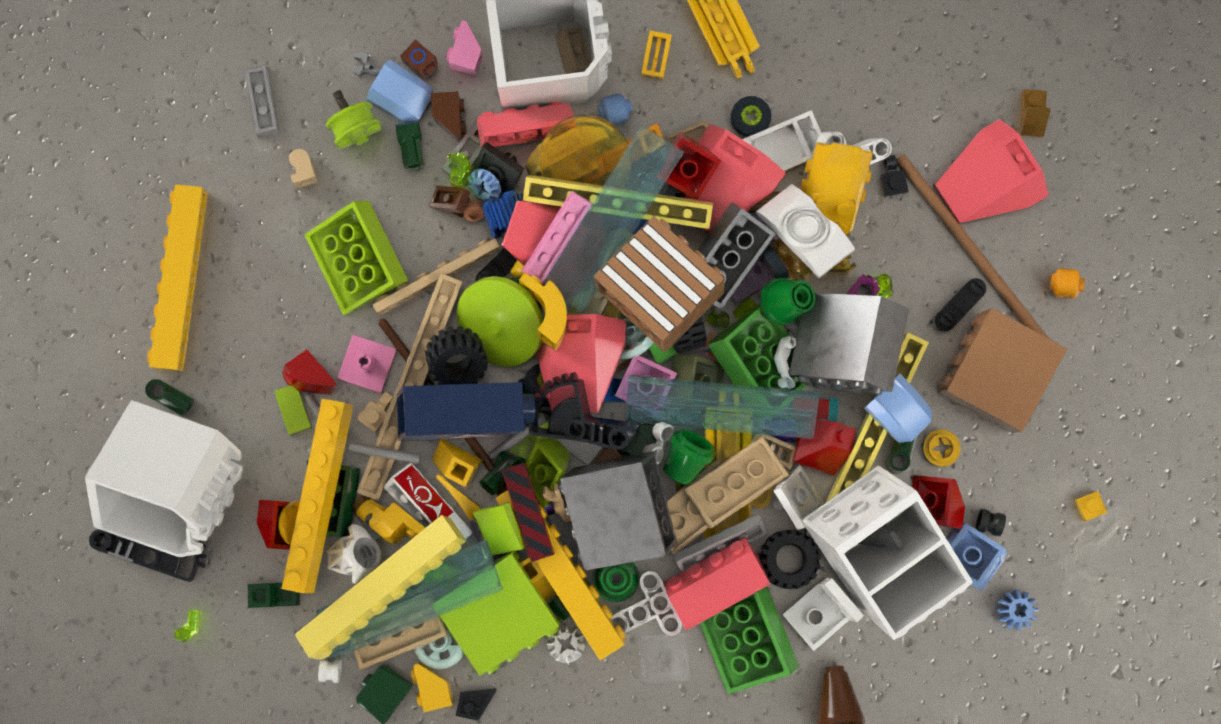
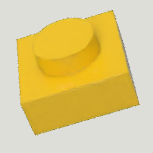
[1074,491,1108,521]

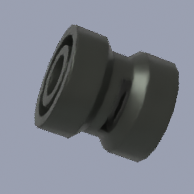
[975,508,1006,537]

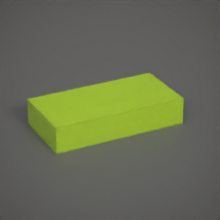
[274,385,312,436]

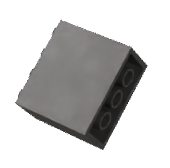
[789,293,909,395]
[559,451,677,571]

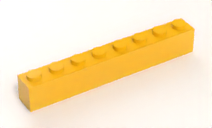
[147,184,208,372]
[281,399,353,593]
[495,490,627,661]

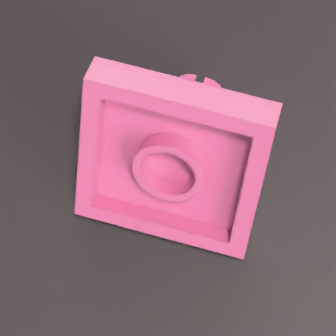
[337,335,397,394]

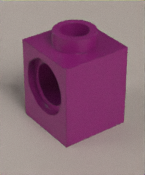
[846,274,881,296]

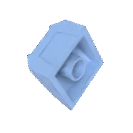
[366,60,432,123]
[864,373,932,443]
[946,522,1007,591]

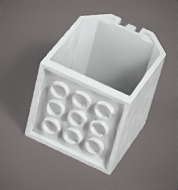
[486,0,612,111]
[85,400,243,557]

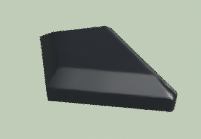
[455,688,497,721]

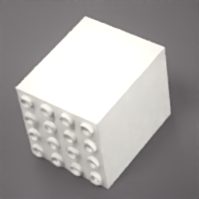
[801,465,973,640]

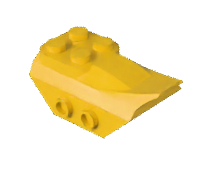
[800,142,873,235]

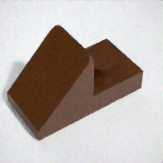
[429,186,470,218]

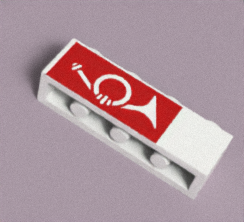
[384,463,473,540]

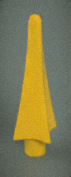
[436,474,481,520]

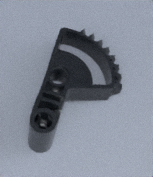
[529,372,641,449]
[89,529,207,582]

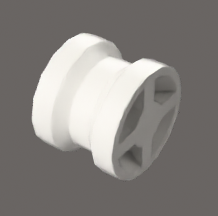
[318,658,342,683]

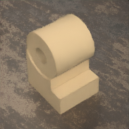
[289,149,318,188]

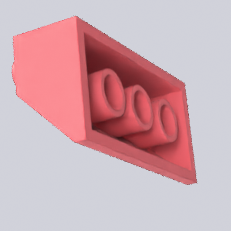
[476,101,576,148]
[663,537,770,630]

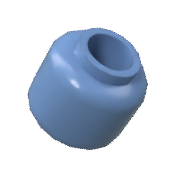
[597,93,632,126]

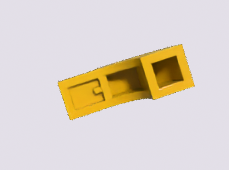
[519,273,567,352]

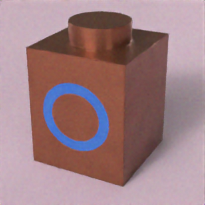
[400,39,438,80]

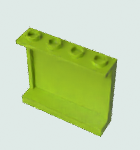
[432,551,561,676]

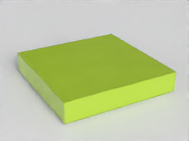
[473,502,526,556]

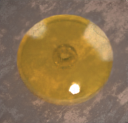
[539,114,632,189]

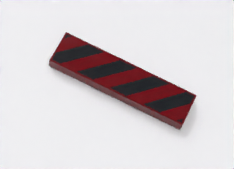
[501,463,555,562]

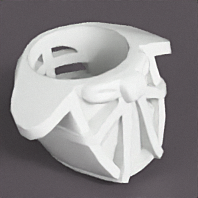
[326,524,382,585]

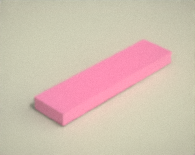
[522,191,592,283]

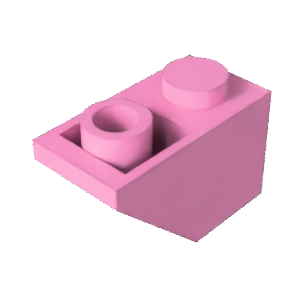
[446,20,483,77]

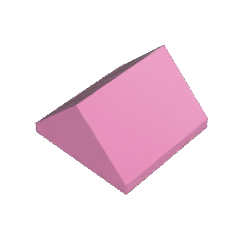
[615,355,677,416]

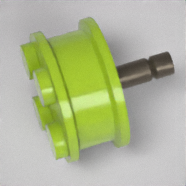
[325,90,382,149]

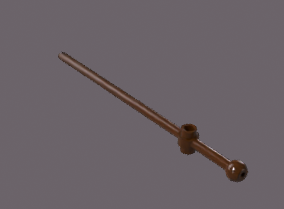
[378,319,508,496]

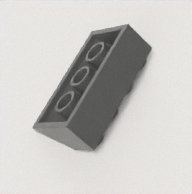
[698,202,776,309]

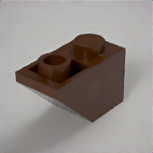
[431,91,466,142]

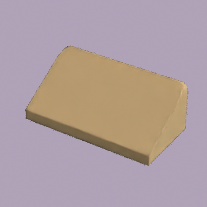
[555,28,591,74]

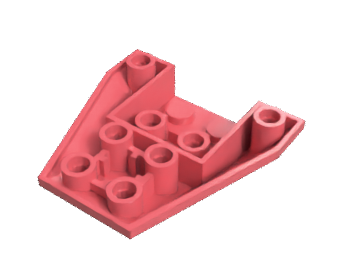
[935,119,1049,223]
[681,124,786,233]
[502,201,606,300]
[536,314,626,414]

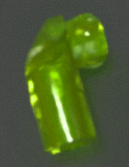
[174,610,200,642]

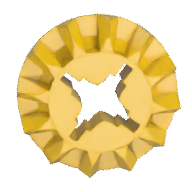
[923,429,961,467]

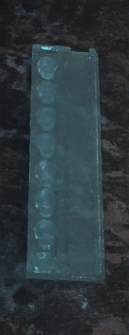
[543,125,684,312]
[625,375,820,439]
[316,540,503,659]

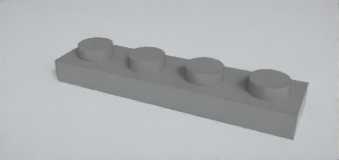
[673,514,768,572]

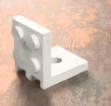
[782,578,864,651]

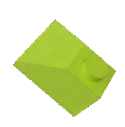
[526,439,571,507]

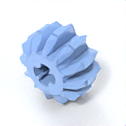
[997,590,1039,630]

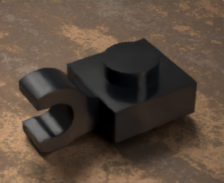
[880,155,909,198]

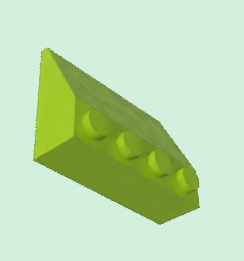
[304,201,409,316]

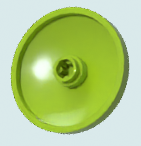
[457,276,544,367]

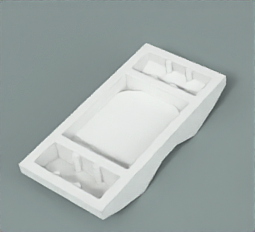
[742,110,822,172]
[756,184,855,278]

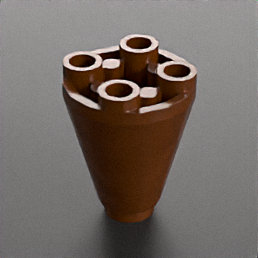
[817,666,865,724]

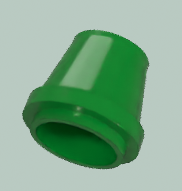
[761,278,815,325]
[663,429,716,485]
[593,562,640,602]

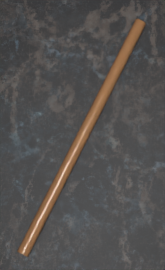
[896,154,1049,338]

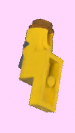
[352,496,425,544]

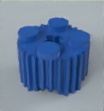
[482,190,528,239]

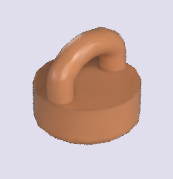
[463,199,485,222]

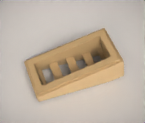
[751,430,796,471]

